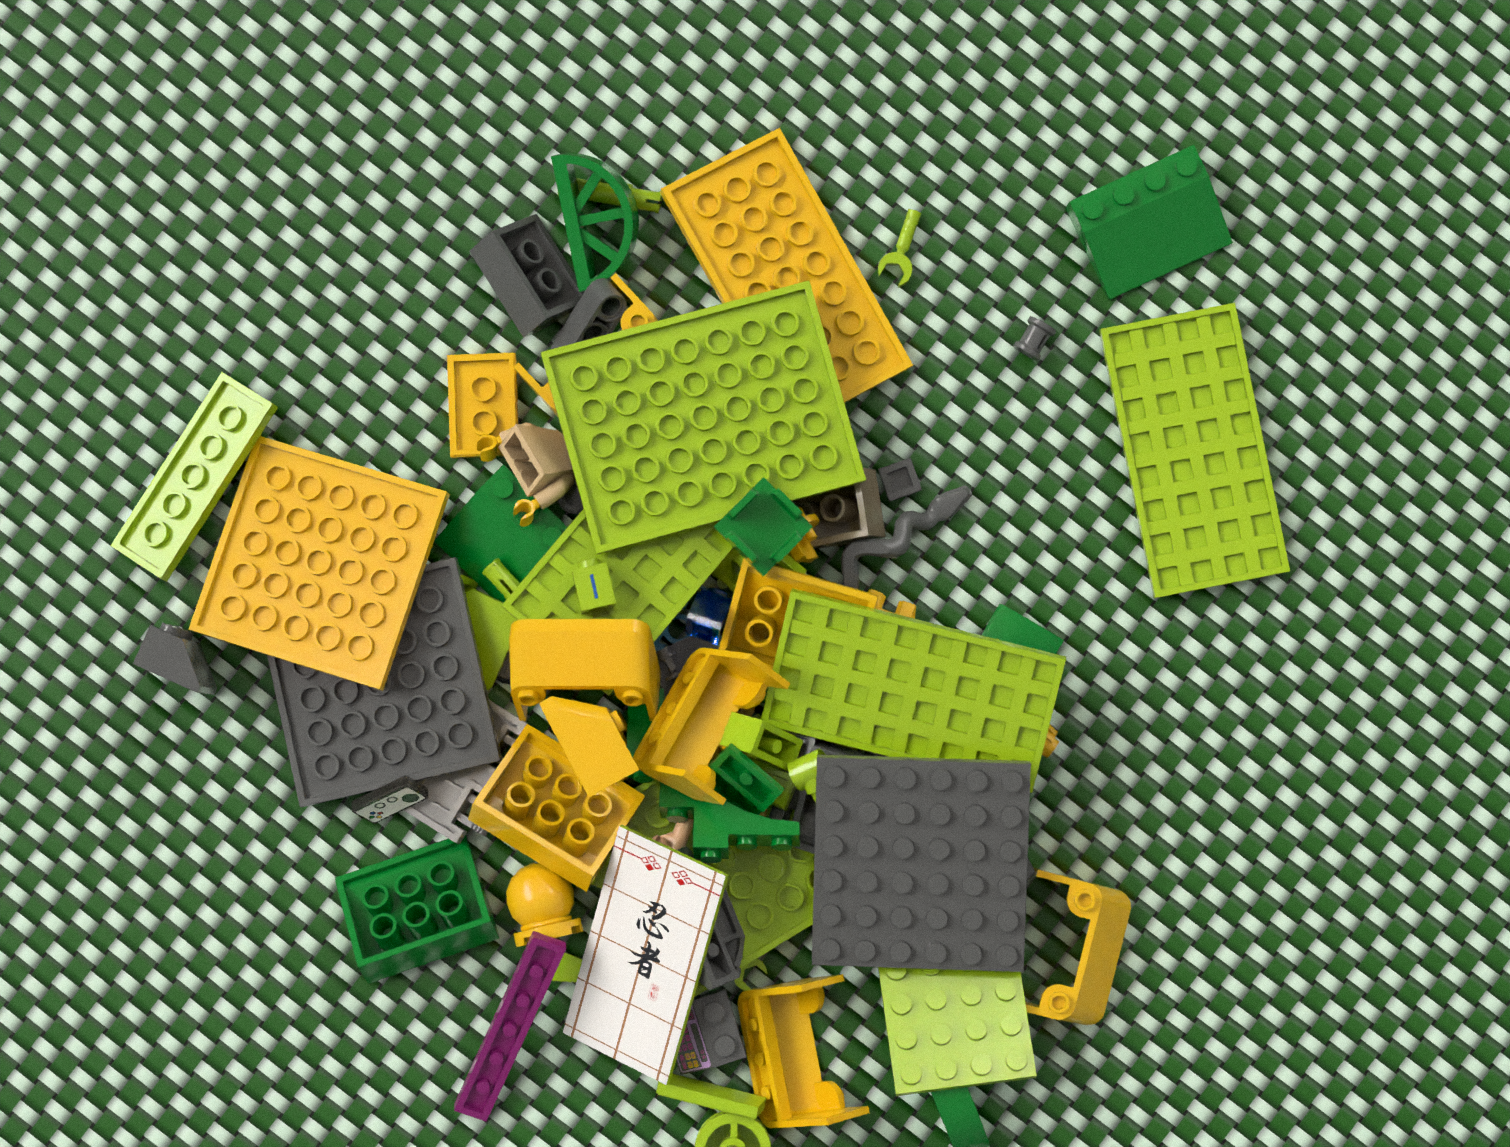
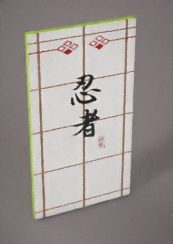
[563,825,729,1085]

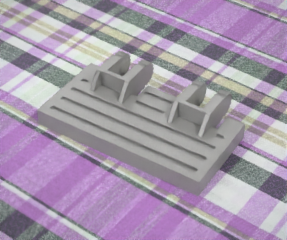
[402,700,531,844]

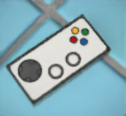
[352,775,429,824]

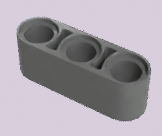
[551,278,627,349]

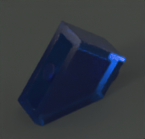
[685,587,732,645]

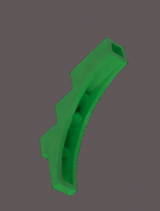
[626,689,800,863]

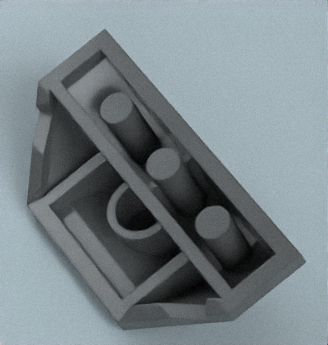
[677,846,745,990]

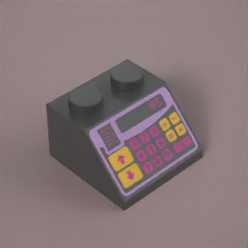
[676,987,747,1075]

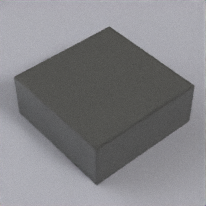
[878,458,922,502]

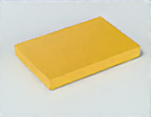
[447,353,519,458]

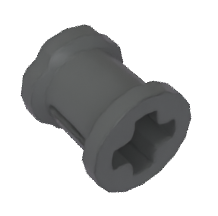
[1013,316,1056,361]

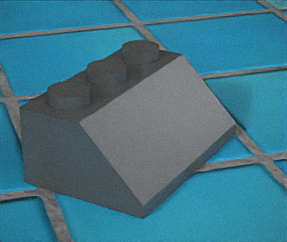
[469,214,585,338]
[133,622,217,695]

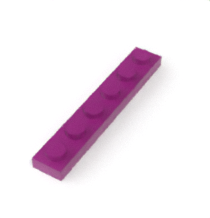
[454,931,566,1122]

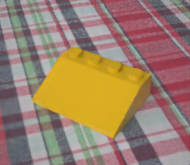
[719,558,878,670]
[468,724,645,892]

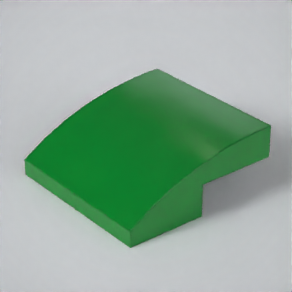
[982,603,1064,654]
[708,743,785,815]

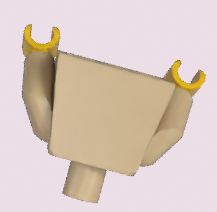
[477,422,575,527]

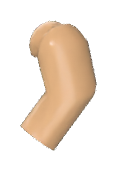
[652,819,694,850]

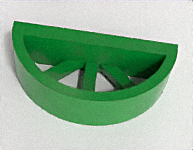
[551,153,639,292]
[931,1087,990,1147]

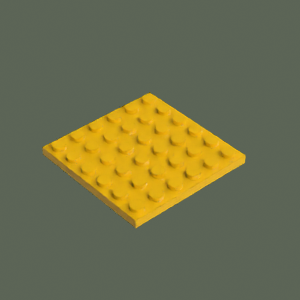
[188,436,450,691]

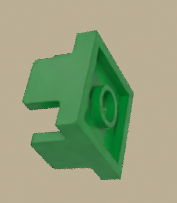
[713,477,813,577]

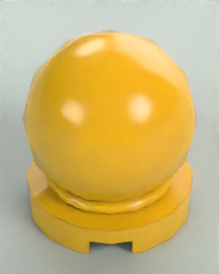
[506,863,583,947]

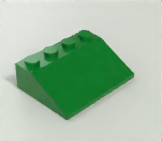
[1065,145,1233,300]
[434,464,568,603]
[335,835,500,984]

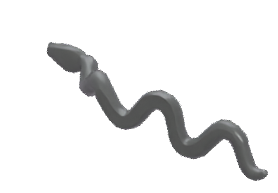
[841,485,972,589]

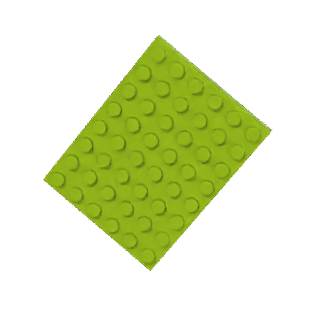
[541,281,866,555]

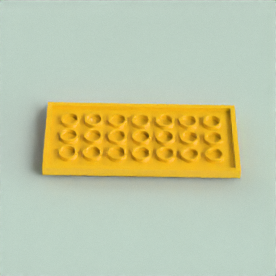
[660,128,913,403]

